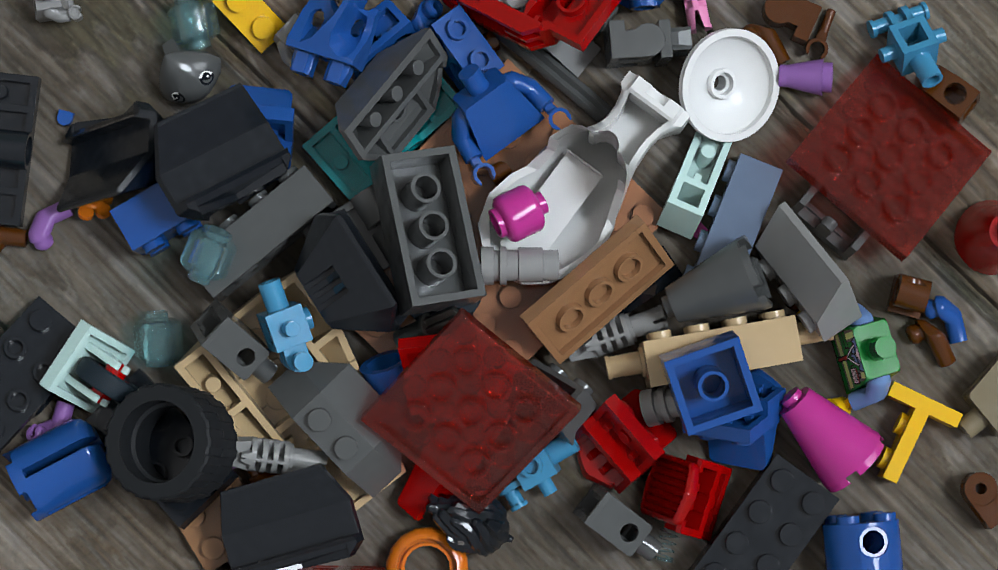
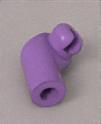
[28,202,74,251]
[26,400,75,441]

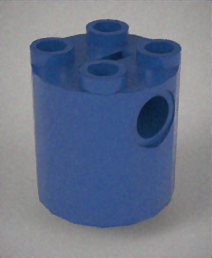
[822,511,903,570]

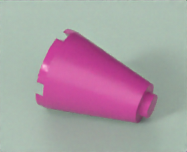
[780,387,884,492]

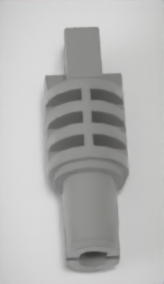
[569,304,669,362]
[232,436,328,474]

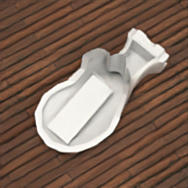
[478,71,691,285]

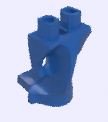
[286,0,381,88]

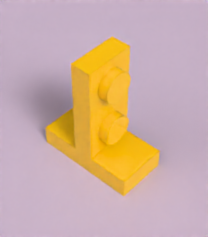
[210,0,284,54]
[876,381,963,484]

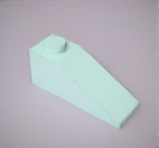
[656,131,732,239]

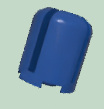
[2,419,113,521]

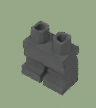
[603,19,692,69]

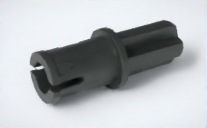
[393,306,465,347]

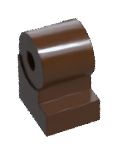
[761,0,822,46]
[917,65,980,127]
[885,273,932,320]
[960,472,998,530]

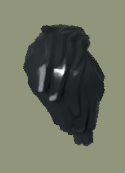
[426,492,514,557]

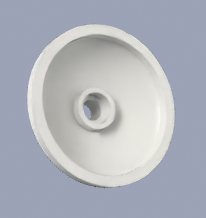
[679,28,780,142]

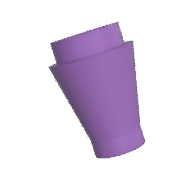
[779,58,833,96]

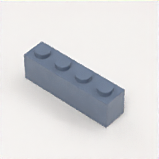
[682,153,783,276]

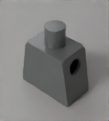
[190,299,278,383]
[573,483,662,561]

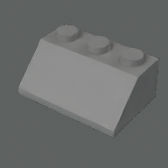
[755,202,862,342]

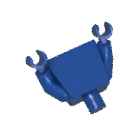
[451,64,571,186]

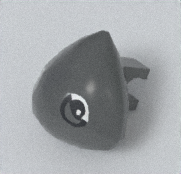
[159,37,222,104]

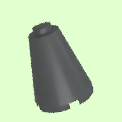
[661,235,773,323]

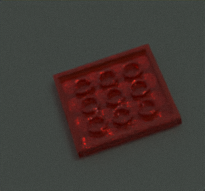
[786,54,992,262]
[361,308,581,514]

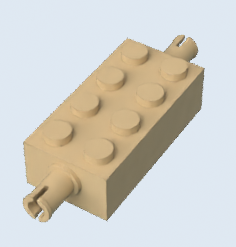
[604,309,834,388]

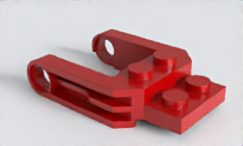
[441,0,621,52]

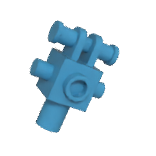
[866,1,947,88]
[256,277,314,372]
[482,431,580,512]

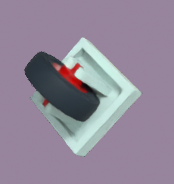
[39,319,139,413]

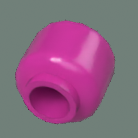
[488,185,549,242]

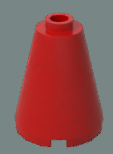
[954,200,998,275]

